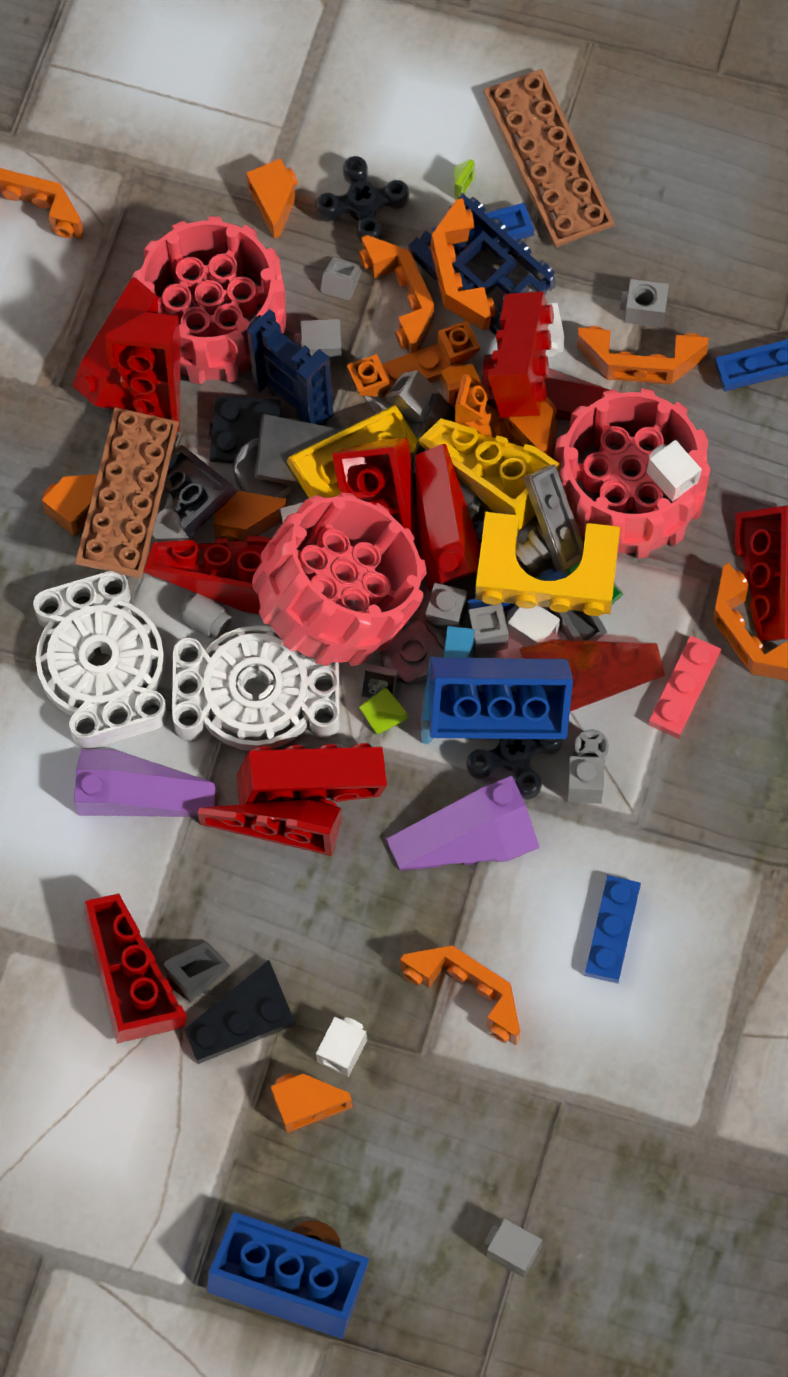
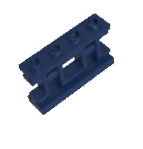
[408,193,555,336]
[247,309,334,426]

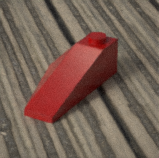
[72,277,159,412]

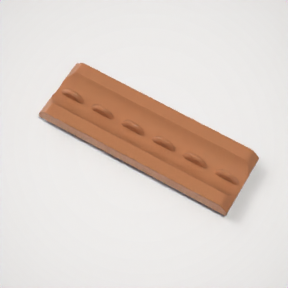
[484,69,615,248]
[75,407,179,579]

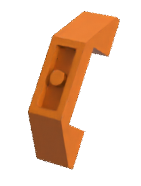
[0,168,84,239]
[430,198,495,330]
[358,235,434,353]
[347,320,480,398]
[577,326,709,384]
[455,374,522,446]
[712,563,788,681]
[400,945,520,1045]

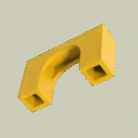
[476,512,620,616]

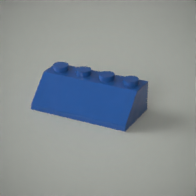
[428,658,573,739]
[207,1212,370,1339]

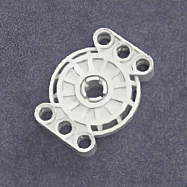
[33,571,168,749]
[172,625,340,751]

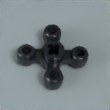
[315,156,409,243]
[466,739,563,800]

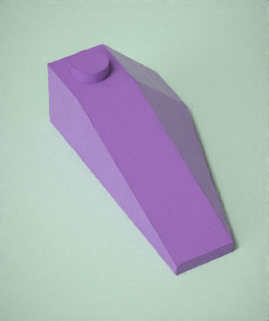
[74,749,216,817]
[386,776,539,871]

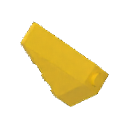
[418,418,561,530]

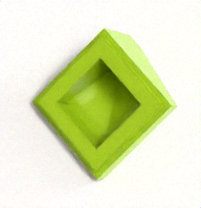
[454,159,475,200]
[359,687,409,735]

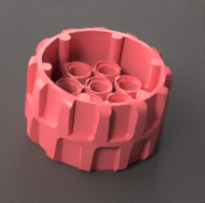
[132,216,287,384]
[554,388,711,559]
[252,492,427,666]

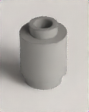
[181,593,232,639]

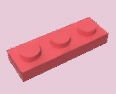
[648,635,721,739]

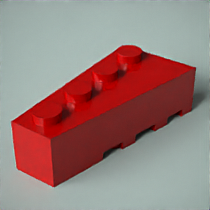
[488,291,554,418]
[236,743,387,805]
[84,893,187,1044]

